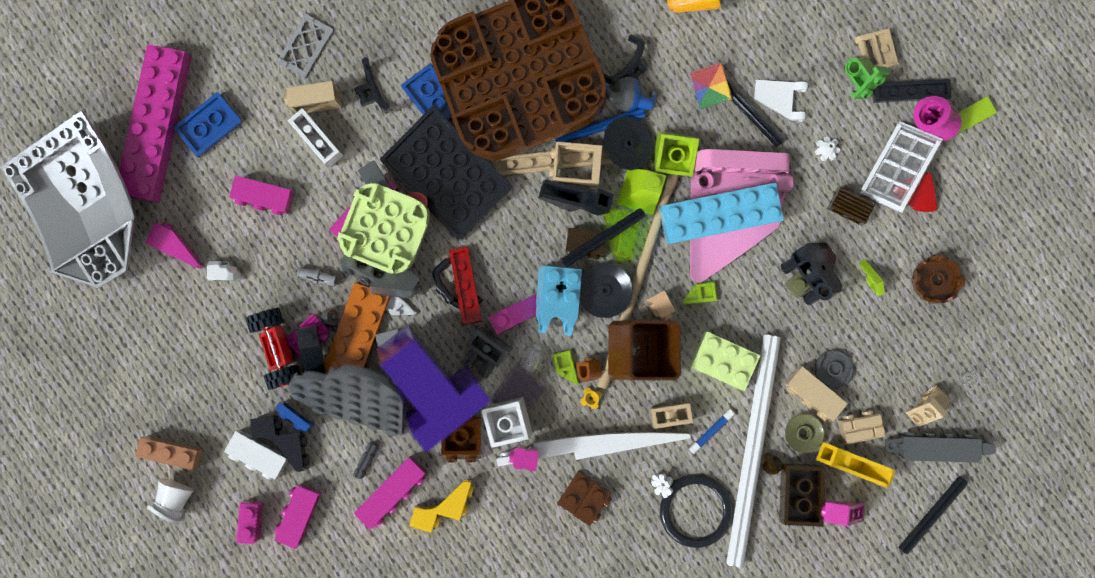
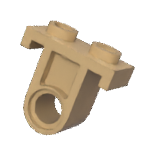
[905,385,951,426]

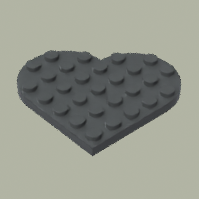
[289,365,405,436]

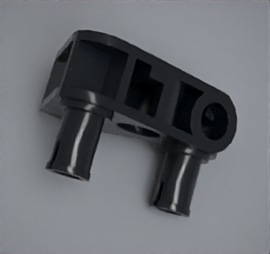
[780,242,842,305]

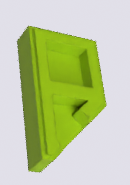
[859,260,885,296]

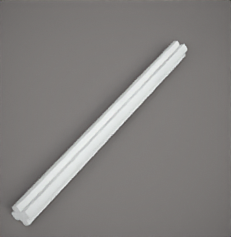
[726,335,781,568]

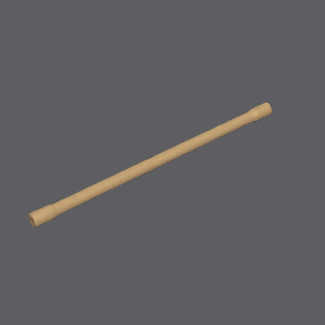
[597,174,679,389]

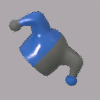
[606,77,658,112]

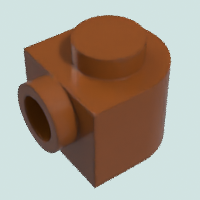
[576,357,602,382]

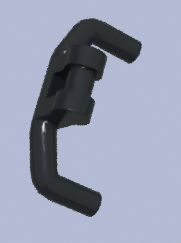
[602,34,647,84]
[354,57,390,114]
[432,258,483,309]

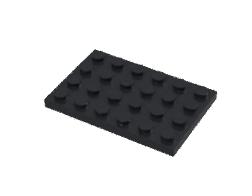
[379,105,513,241]

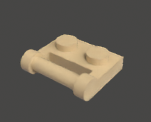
[854,28,899,69]

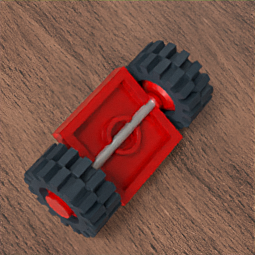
[245,307,301,390]

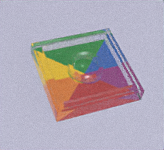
[685,62,732,111]

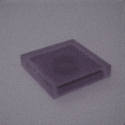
[493,365,546,413]

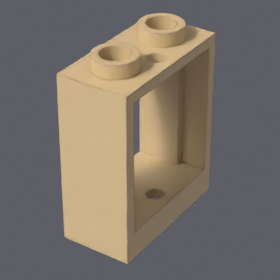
[284,81,342,114]
[549,142,602,187]

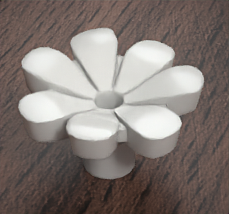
[815,137,840,161]
[651,474,673,498]

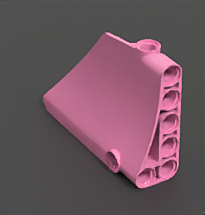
[690,149,793,283]

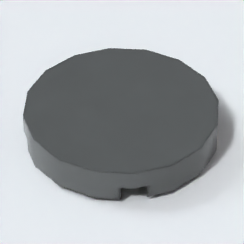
[814,350,854,388]

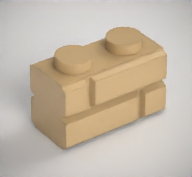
[838,410,885,444]

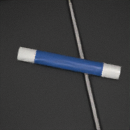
[689,409,735,454]

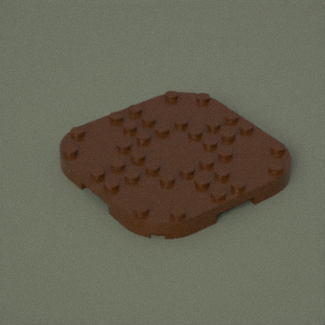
[431,0,607,160]

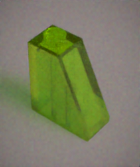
[602,208,640,263]

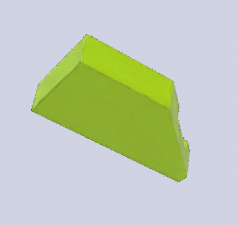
[682,282,718,305]
[552,350,579,385]

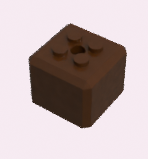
[608,320,681,381]

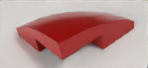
[891,172,937,212]

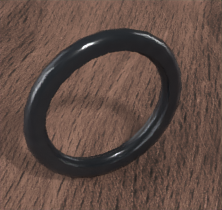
[660,474,733,548]

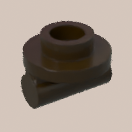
[763,452,783,475]

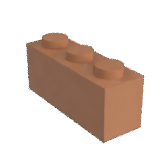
[135,436,204,470]

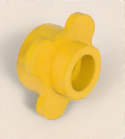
[580,387,602,409]

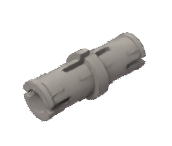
[297,266,338,287]

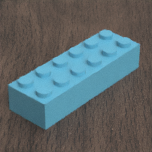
[659,183,784,245]

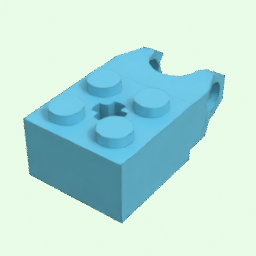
[536,266,582,336]

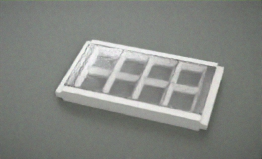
[860,122,943,213]

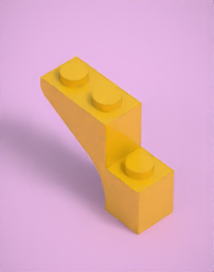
[816,442,896,489]
[409,480,474,533]

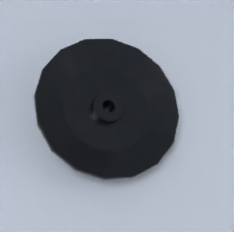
[603,116,654,171]
[579,263,633,318]

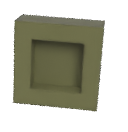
[784,272,810,299]

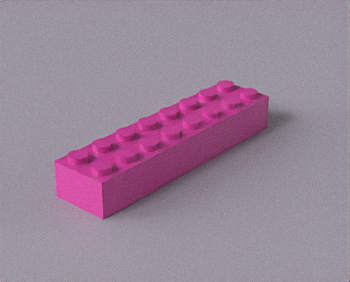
[119,44,191,204]

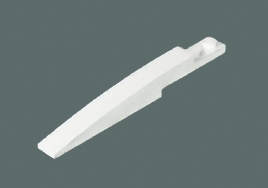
[496,432,691,466]

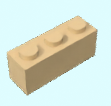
[784,366,848,422]

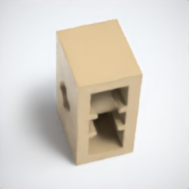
[649,402,693,429]

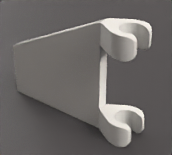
[754,80,808,122]

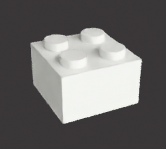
[481,397,533,448]

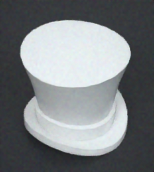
[147,478,194,524]

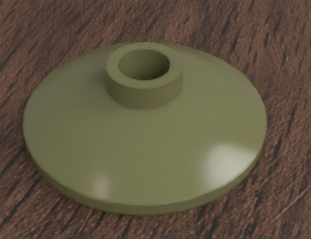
[785,414,824,453]

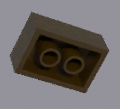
[779,463,825,527]

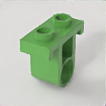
[845,58,891,99]

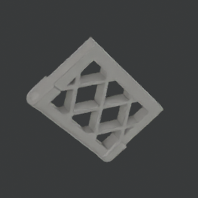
[276,13,334,78]

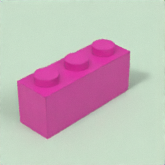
[229,176,295,216]
[274,483,322,549]

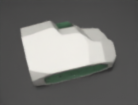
[207,261,241,281]

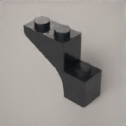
[538,180,614,216]
[250,415,310,472]

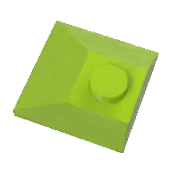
[655,131,699,177]
[617,169,666,215]

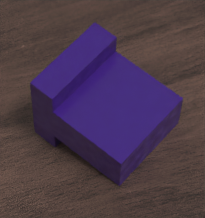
[377,324,491,453]

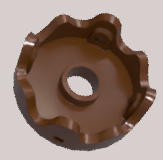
[912,255,966,304]

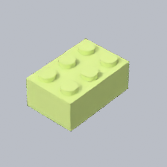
[689,332,760,391]

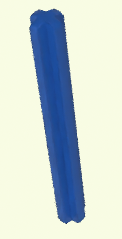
[555,108,645,143]

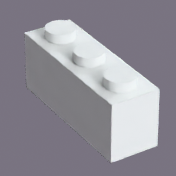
[287,108,343,168]
[224,430,288,480]

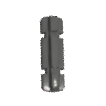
[353,442,378,479]

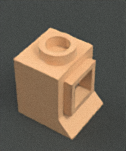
[645,291,675,321]

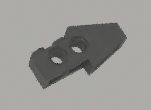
[340,255,420,299]

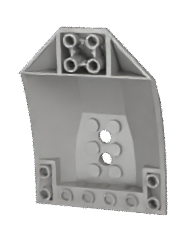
[0,111,135,288]

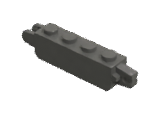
[885,432,997,463]

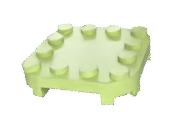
[337,183,430,274]

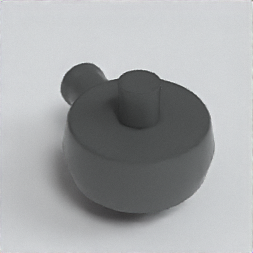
[322,309,338,332]

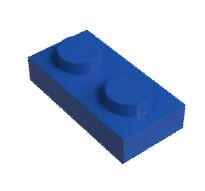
[275,402,314,432]

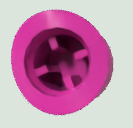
[913,96,962,141]

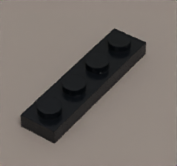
[873,79,952,103]

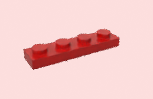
[449,246,482,325]

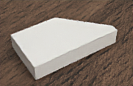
[386,296,417,316]

